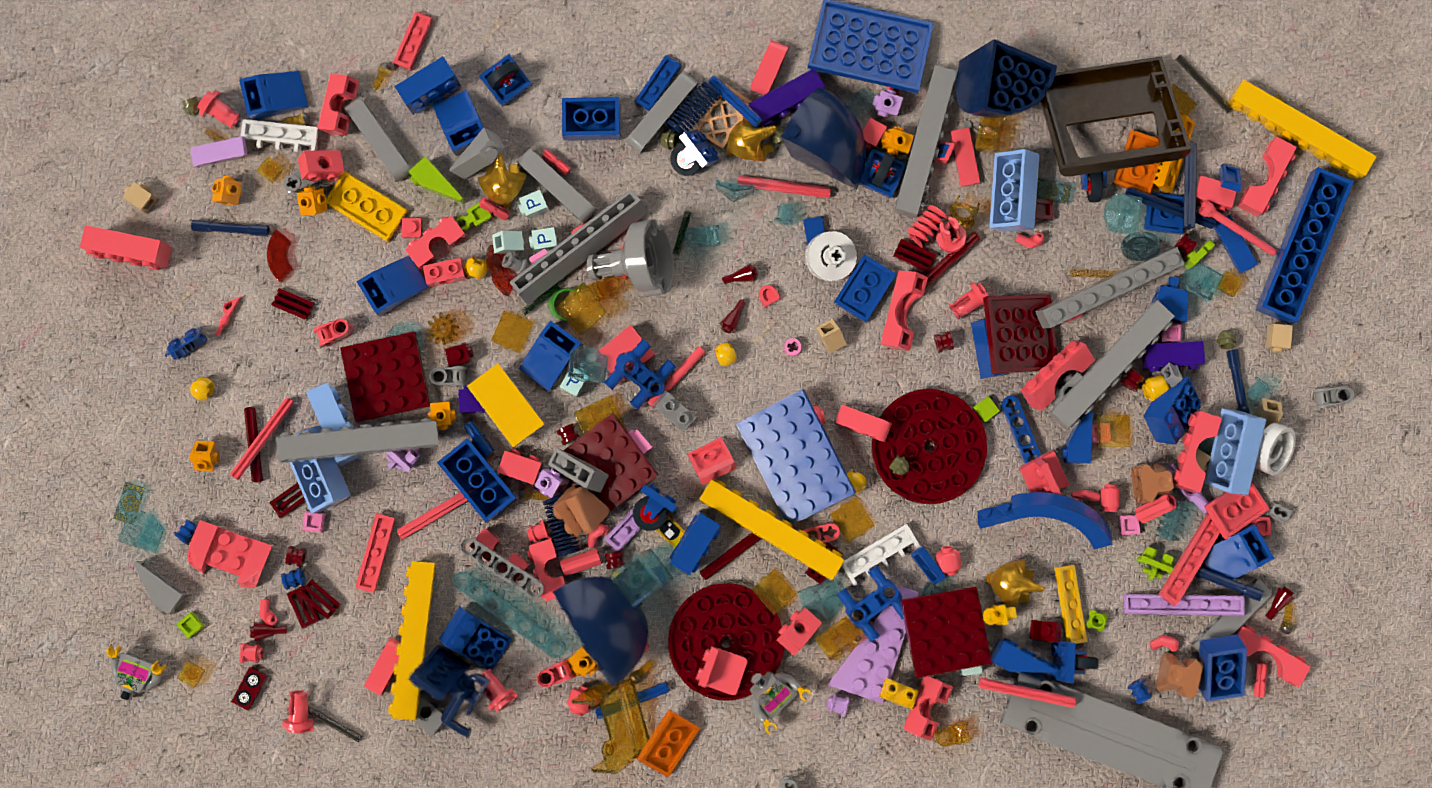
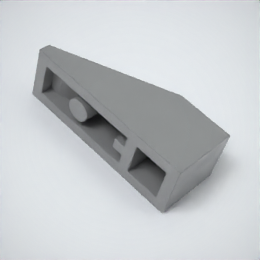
[449,128,504,179]
[548,448,609,492]
[134,561,187,615]

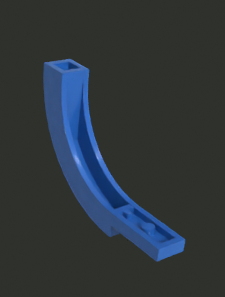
[977,492,1113,549]

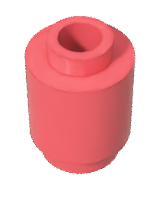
[1100,484,1120,512]

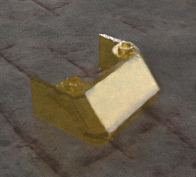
[571,679,650,774]

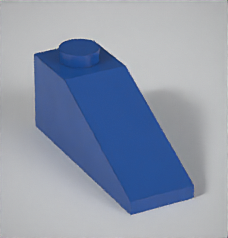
[1061,408,1093,464]

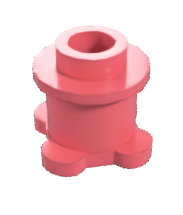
[527,520,551,543]
[239,643,264,663]

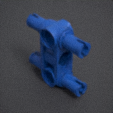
[604,338,676,410]
[836,565,904,642]

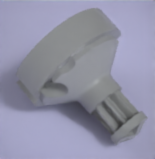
[587,219,674,297]

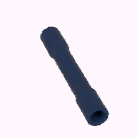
[191,220,270,237]
[1226,349,1250,414]
[1195,566,1264,602]

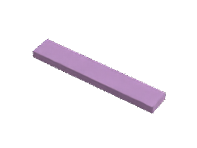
[1124,594,1245,616]

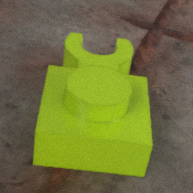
[456,202,493,231]
[1184,240,1215,269]

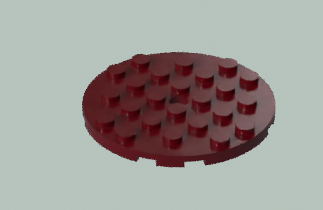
[871,389,987,504]
[668,583,784,701]

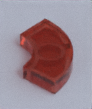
[267,229,293,283]
[486,245,514,297]

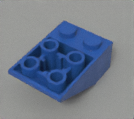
[239,71,308,121]
[432,90,484,156]
[356,255,429,317]
[518,320,583,391]
[1143,376,1201,445]
[1203,524,1275,586]
[439,606,513,671]
[990,638,1056,673]

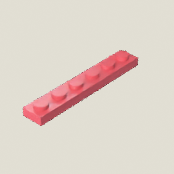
[1158,512,1220,606]

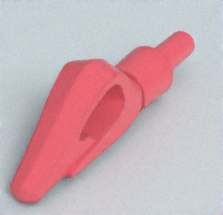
[215,296,242,336]

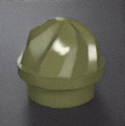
[182,97,200,116]
[770,126,785,145]
[660,131,679,150]
[1217,330,1237,349]
[889,455,909,475]

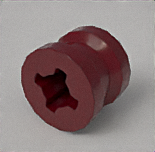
[1174,233,1198,257]
[934,331,954,353]
[1120,369,1145,392]
[556,423,580,445]
[285,546,307,567]
[605,552,625,569]

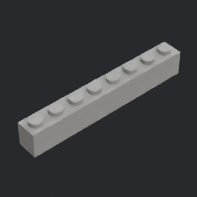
[894,65,957,218]
[510,189,648,305]
[1035,247,1185,329]
[1048,300,1175,429]
[276,419,438,463]

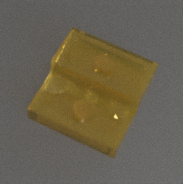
[557,282,607,336]
[574,395,627,434]

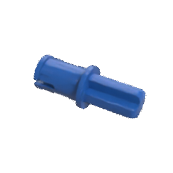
[464,421,494,457]

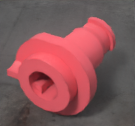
[197,90,240,129]
[936,217,967,254]
[949,282,989,320]
[481,669,518,712]
[282,690,314,733]

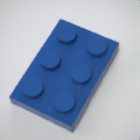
[834,254,896,323]

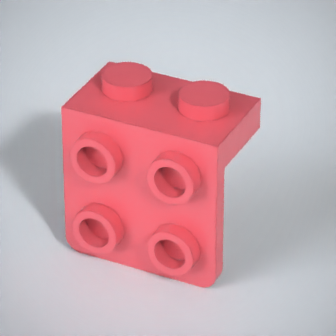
[696,646,747,695]

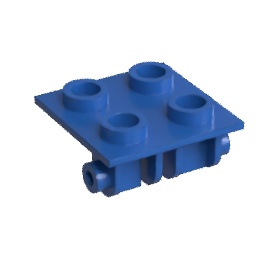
[164,327,208,360]

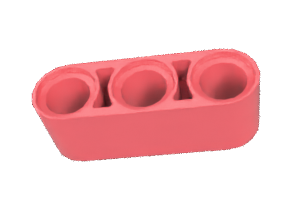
[750,40,789,95]
[834,405,892,442]
[364,637,401,696]

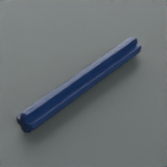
[1183,141,1197,229]
[1125,187,1217,229]

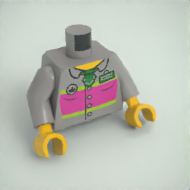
[106,644,167,701]
[750,672,812,734]

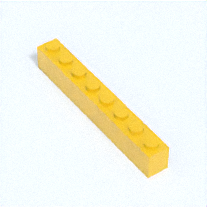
[1228,80,1377,180]
[699,479,844,581]
[389,561,436,721]

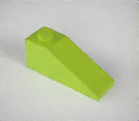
[408,157,466,204]

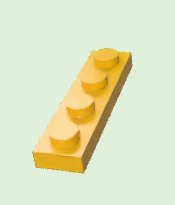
[1054,565,1087,644]

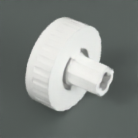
[805,231,857,281]
[1255,423,1296,475]

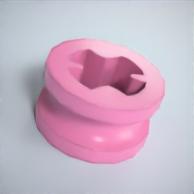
[784,338,802,356]

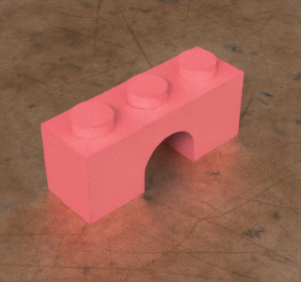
[317,74,360,136]
[405,216,467,271]
[470,528,531,582]
[527,539,567,601]
[903,676,953,741]

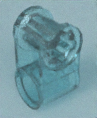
[684,225,721,248]

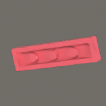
[355,513,396,593]

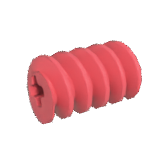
[907,205,948,248]

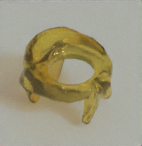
[949,195,980,228]

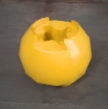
[464,256,488,280]
[714,343,737,366]
[190,377,215,401]
[847,470,867,494]

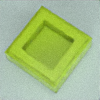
[973,396,1000,423]
[176,611,205,639]

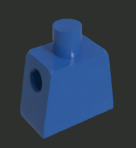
[1151,277,1188,324]

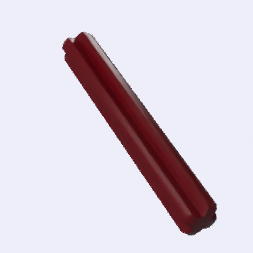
[924,232,980,288]
[244,407,263,483]
[700,533,761,580]

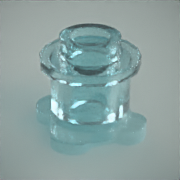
[774,203,795,226]
[1246,376,1273,402]

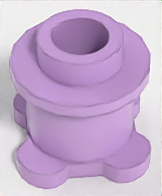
[826,694,849,717]

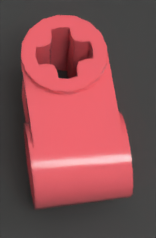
[313,318,353,347]
[537,658,576,688]

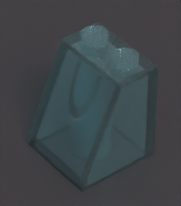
[609,548,674,608]

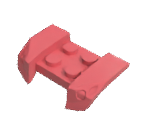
[187,520,272,588]

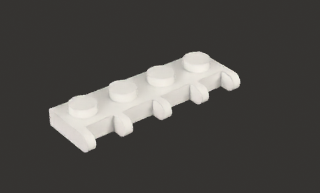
[241,119,319,152]
[842,524,920,586]

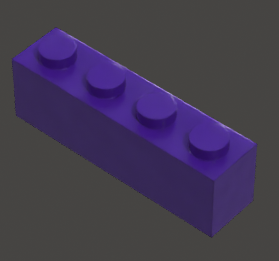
[748,69,825,128]

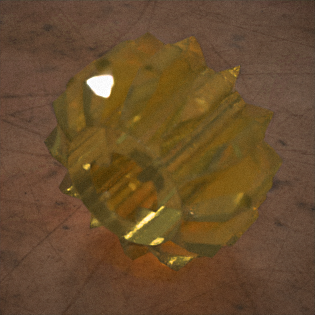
[426,312,460,345]

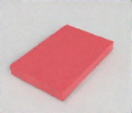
[1204,481,1270,539]

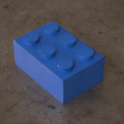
[394,56,461,114]
[562,97,621,141]
[667,511,721,575]
[1198,634,1247,702]

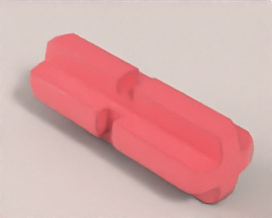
[541,149,571,176]
[479,197,510,220]
[1253,663,1267,697]

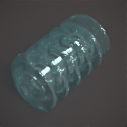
[1155,501,1189,541]

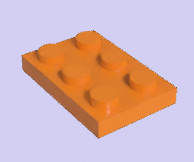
[1112,130,1160,194]
[637,709,700,778]

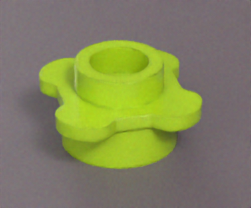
[1086,610,1108,632]

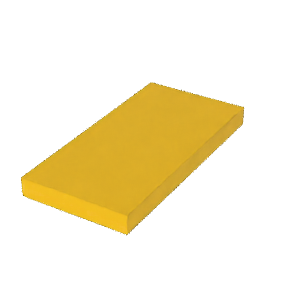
[326,171,409,243]
[467,363,545,448]

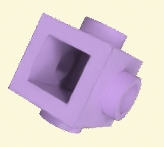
[872,89,903,118]
[534,468,570,498]

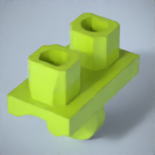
[1136,547,1175,581]

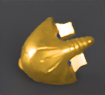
[726,118,778,162]
[478,153,526,210]
[986,560,1045,609]

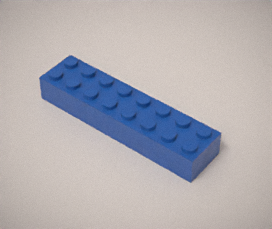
[1255,167,1354,325]

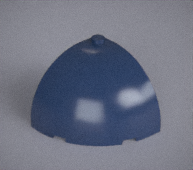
[956,39,1057,118]
[781,88,867,190]
[553,576,648,687]

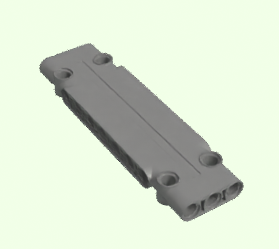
[1000,672,1223,788]

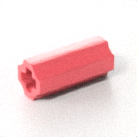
[1135,493,1177,524]
[560,549,602,576]

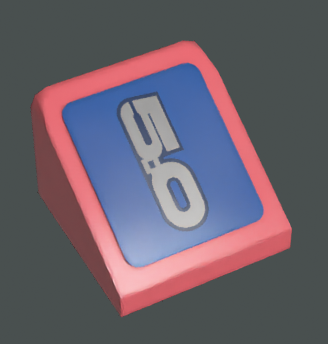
[933,143,955,165]

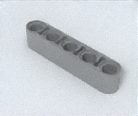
[626,71,699,154]
[344,97,411,182]
[516,148,597,224]
[460,538,545,598]
[1191,578,1272,652]

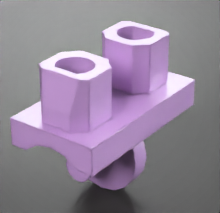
[386,449,420,473]

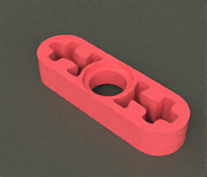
[803,523,840,543]

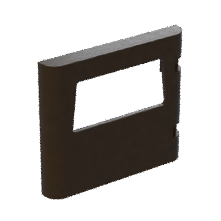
[1040,56,1191,177]

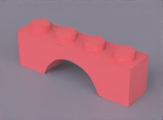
[1237,136,1297,217]
[881,271,928,351]
[1020,340,1095,411]
[1172,411,1222,493]
[1233,625,1311,687]

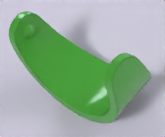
[548,288,578,322]

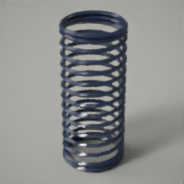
[666,81,720,136]
[542,495,581,557]

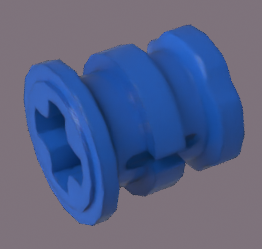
[173,519,197,545]
[281,567,306,590]
[1127,678,1152,704]

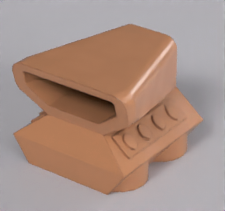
[1131,463,1173,504]
[553,485,610,538]
[1156,652,1203,699]

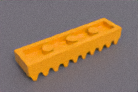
[1153,115,1196,193]

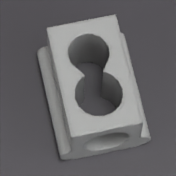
[1161,363,1182,387]
[1266,501,1292,524]

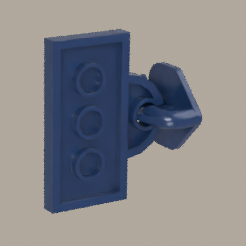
[408,645,491,739]

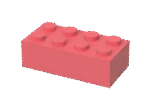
[80,225,172,271]

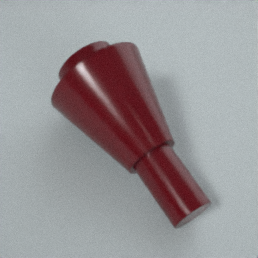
[722,263,758,284]
[719,300,746,334]
[1265,586,1295,620]
[250,622,287,642]

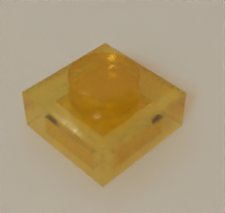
[256,156,284,184]
[1216,271,1243,297]
[177,661,205,688]

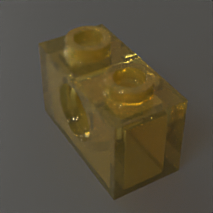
[975,117,1005,155]
[815,616,862,661]

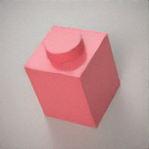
[863,118,887,150]

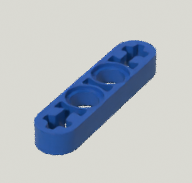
[1001,396,1041,464]

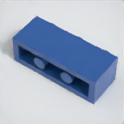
[971,319,1009,379]

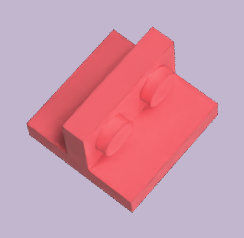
[687,437,737,485]
[1018,450,1070,495]

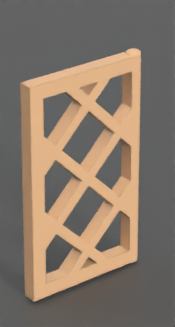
[695,84,752,149]

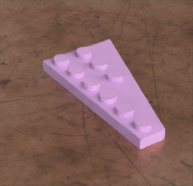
[827,586,919,703]

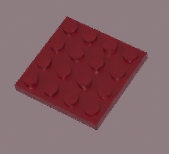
[983,294,1058,374]
[340,332,430,422]
[563,413,659,512]
[900,586,992,678]

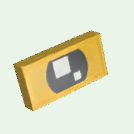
[656,514,685,548]

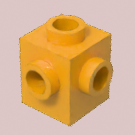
[881,126,914,155]
[212,176,242,206]
[297,185,327,215]
[428,402,457,430]
[190,440,220,471]
[568,646,599,677]

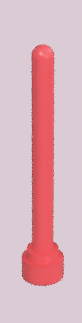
[1198,200,1277,256]

